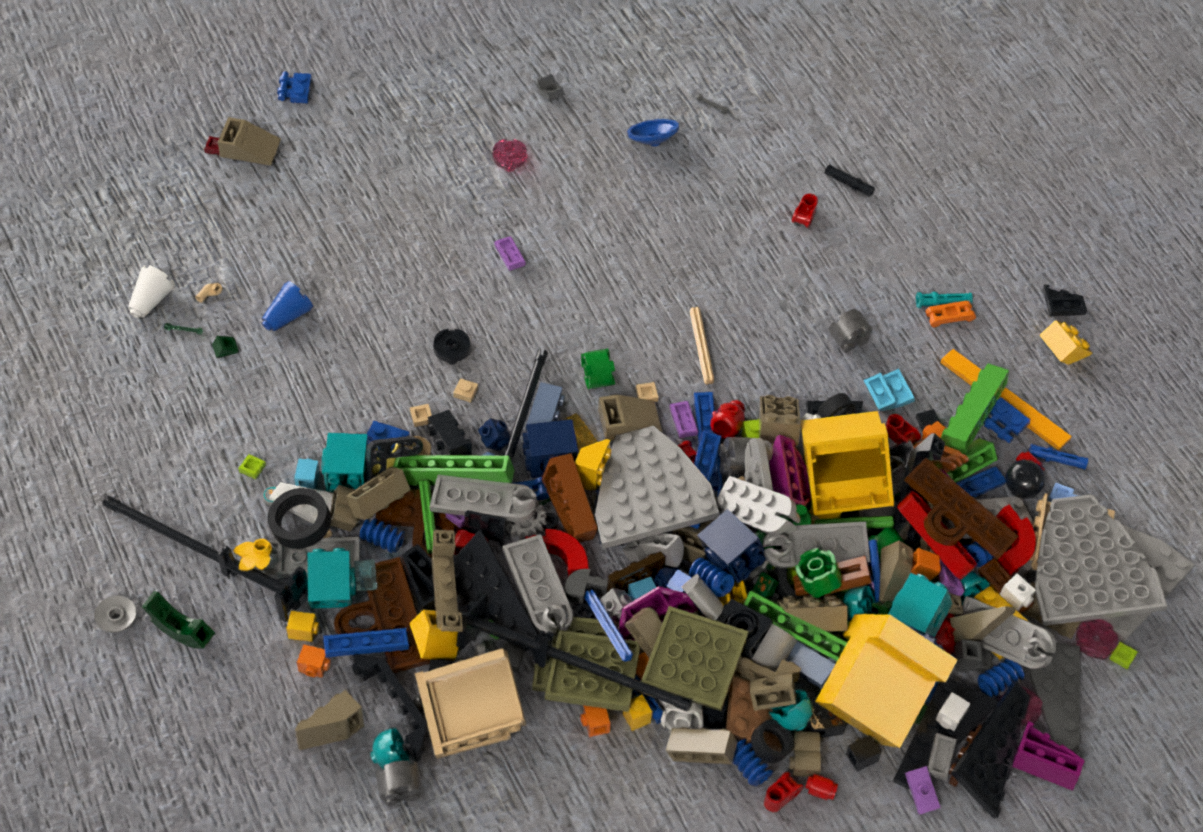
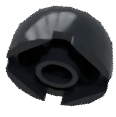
[1005,460,1046,499]

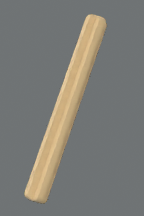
[690,307,714,384]

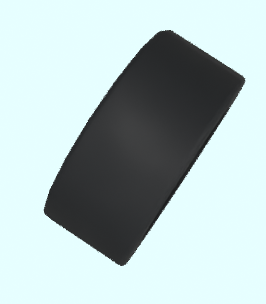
[817,393,855,418]
[751,719,794,763]

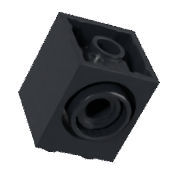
[715,599,773,662]

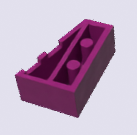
[1012,720,1085,791]

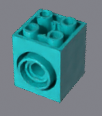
[322,433,368,493]
[308,548,356,609]
[888,573,953,637]

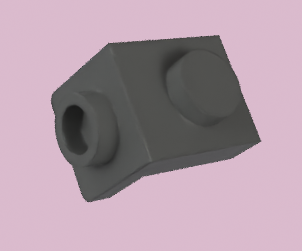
[537,74,564,100]

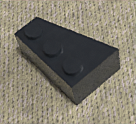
[426,410,472,456]
[402,544,436,612]

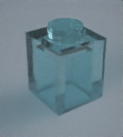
[354,559,377,591]

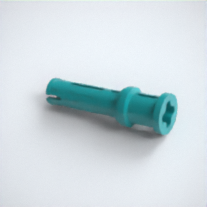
[916,291,973,308]

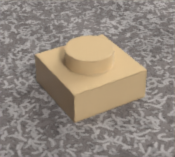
[453,378,478,403]
[636,382,658,402]
[410,404,432,427]

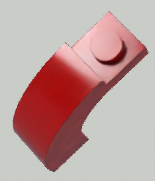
[996,504,1036,576]
[526,529,588,577]

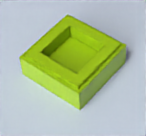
[238,454,266,479]
[1109,642,1138,670]

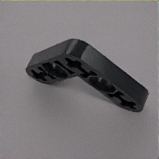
[366,436,423,482]

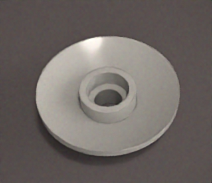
[94,596,137,633]

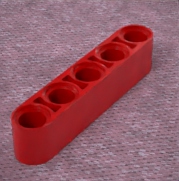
[897,491,977,580]

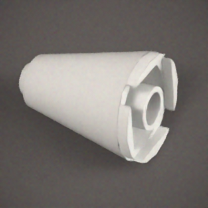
[128,265,176,318]
[661,702,704,733]

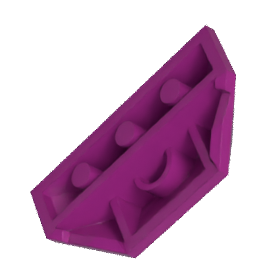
[769,434,811,506]
[618,586,698,641]

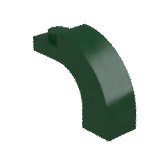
[142,591,215,649]

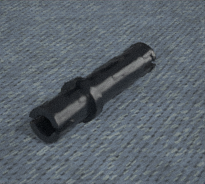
[824,164,875,197]

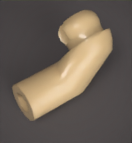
[195,283,223,303]

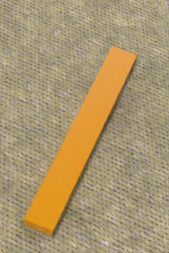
[940,349,1072,451]

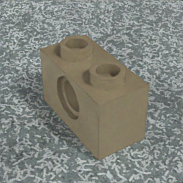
[750,673,796,711]

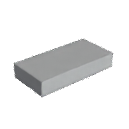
[927,733,957,781]

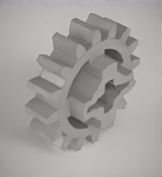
[506,501,547,540]

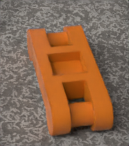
[925,301,976,327]

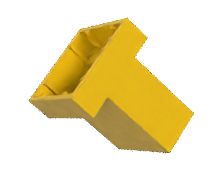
[800,411,894,515]
[815,614,957,748]

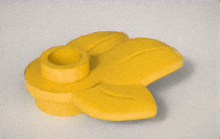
[233,539,272,571]

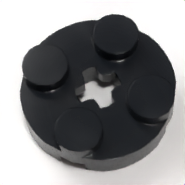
[433,329,471,365]

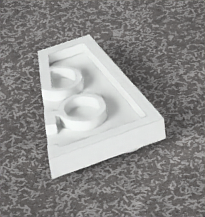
[269,482,333,524]

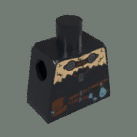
[794,696,846,738]

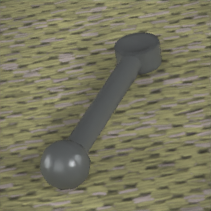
[696,94,728,114]

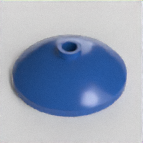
[627,119,679,146]

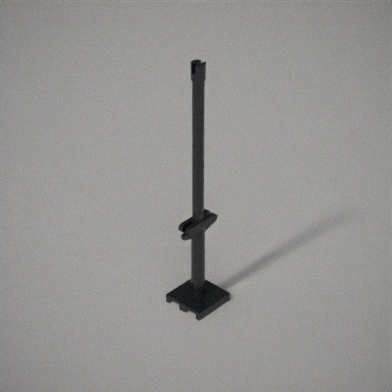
[464,349,548,547]
[103,495,308,622]
[456,592,692,712]

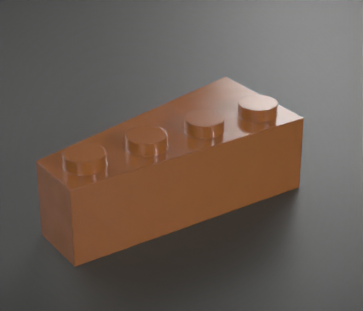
[541,453,598,543]

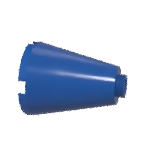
[262,281,313,331]

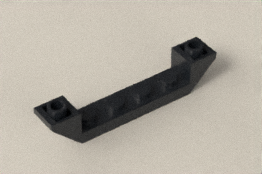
[893,433,945,549]
[351,654,428,762]

